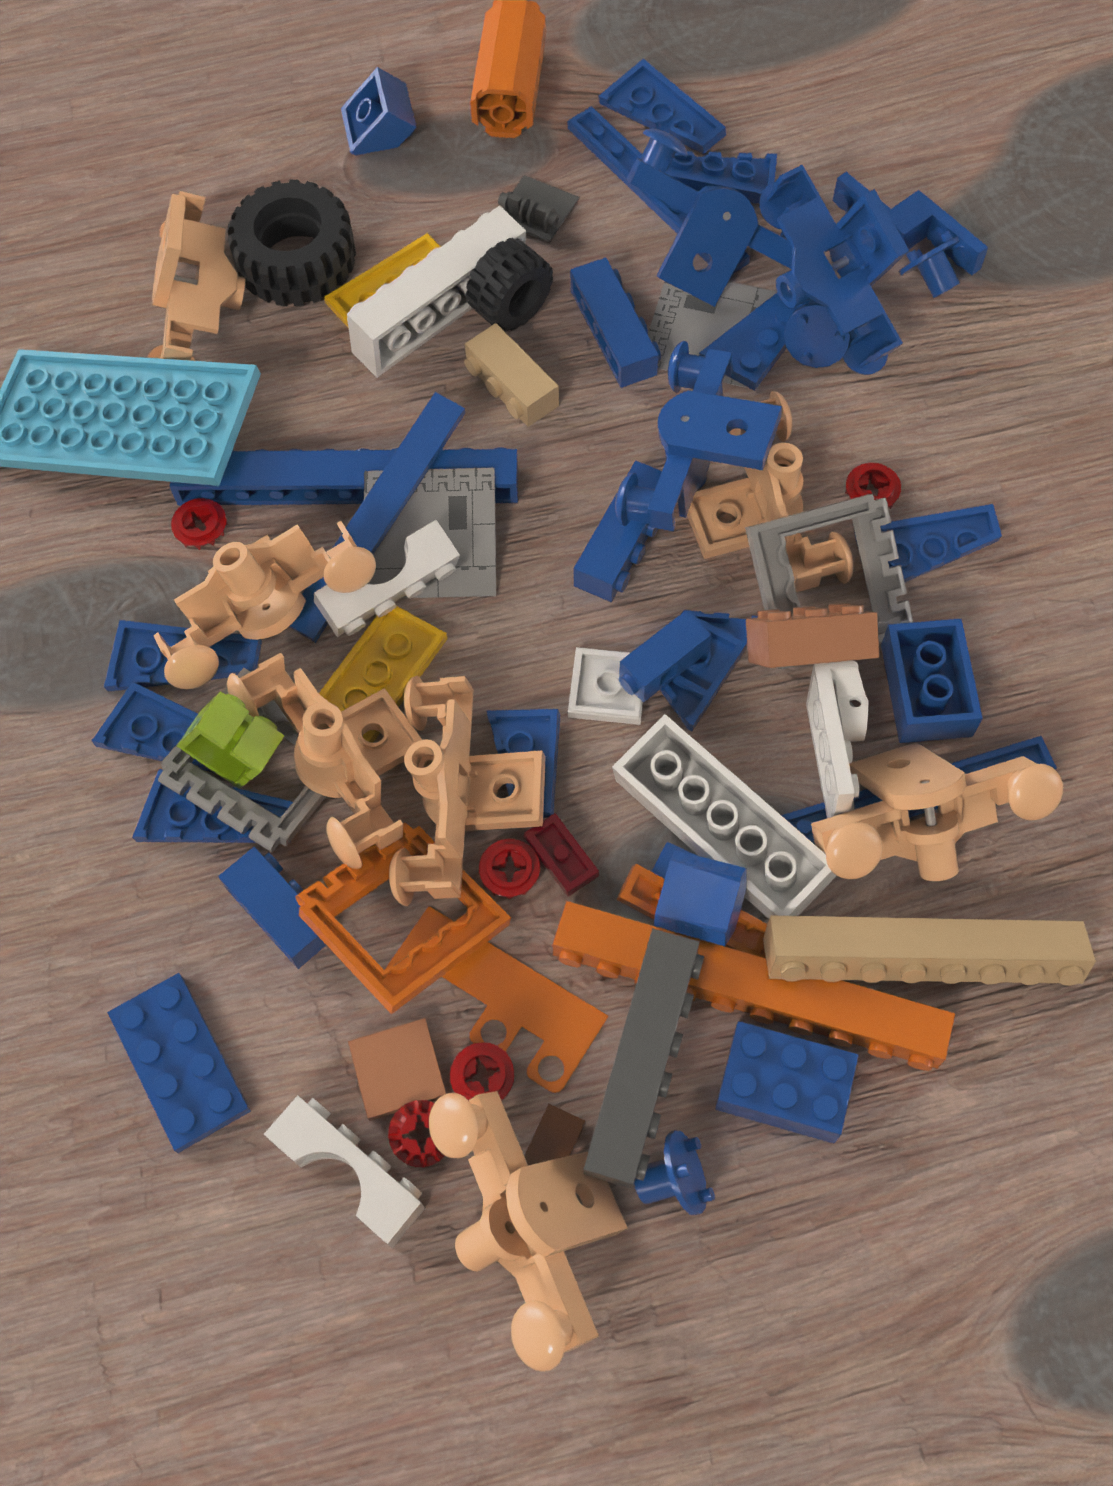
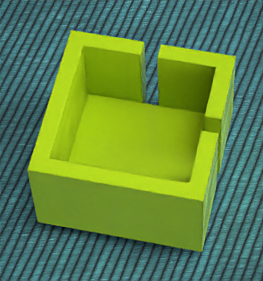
[177,691,285,789]

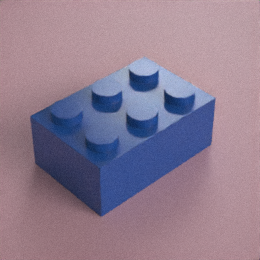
[881,618,983,743]
[715,1021,859,1144]

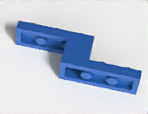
[833,171,988,276]

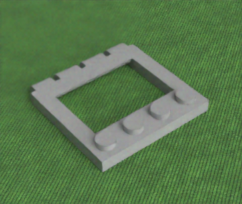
[745,494,913,670]
[158,668,326,852]

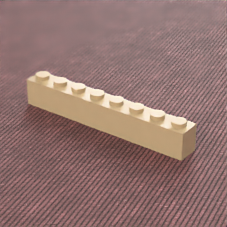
[763,915,1096,986]

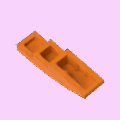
[616,864,767,958]

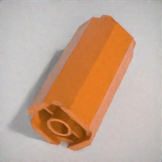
[470,0,546,138]

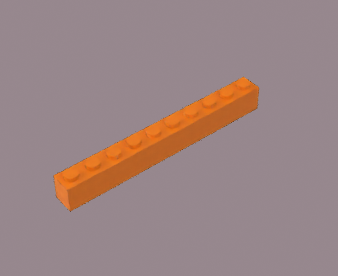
[552,901,955,1071]

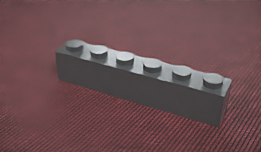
[583,928,704,1189]

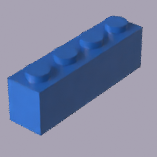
[570,257,661,388]
[573,460,662,603]

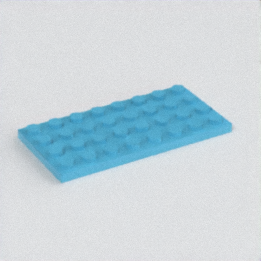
[0,349,261,486]

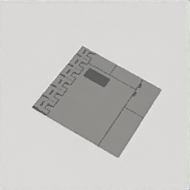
[648,281,777,390]
[364,468,496,598]

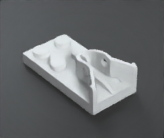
[806,660,869,818]

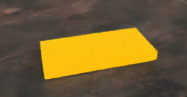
[324,233,441,327]
[319,606,448,743]

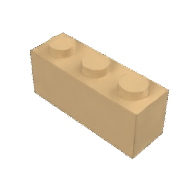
[465,323,559,427]

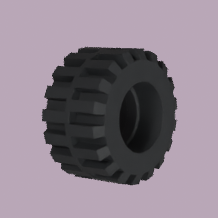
[465,238,553,332]

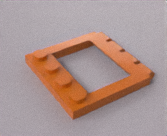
[295,822,511,1015]

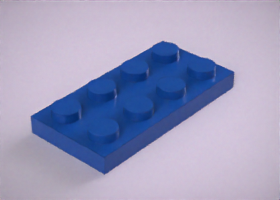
[107,973,251,1153]

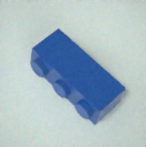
[218,847,326,969]

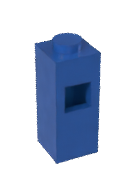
[619,610,711,703]

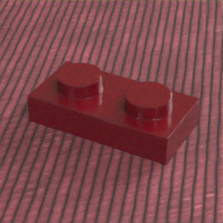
[524,813,599,897]

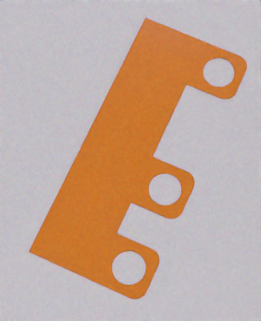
[385,906,609,1093]

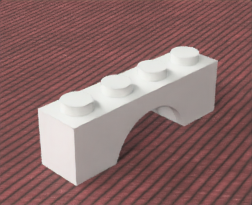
[314,520,460,637]
[264,1095,425,1249]

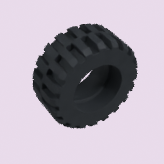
[227,180,356,307]

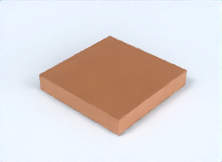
[348,1018,446,1121]

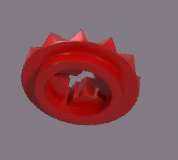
[845,463,901,509]
[171,498,228,550]
[479,839,540,899]
[450,1042,514,1101]
[388,1100,446,1168]

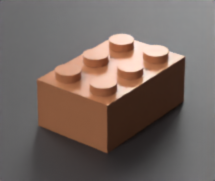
[746,603,879,668]

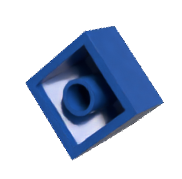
[341,67,417,155]

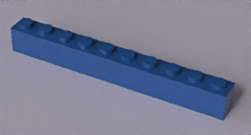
[169,447,518,506]

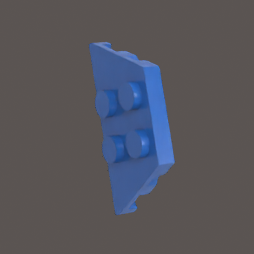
[660,610,758,731]

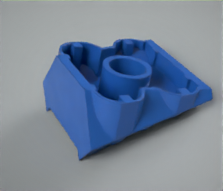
[654,850,747,946]

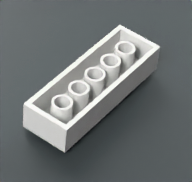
[347,205,526,378]
[612,714,836,919]

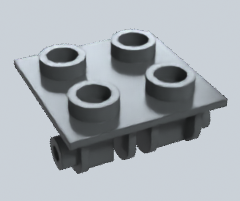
[498,175,579,243]

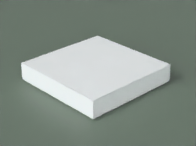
[568,647,643,725]

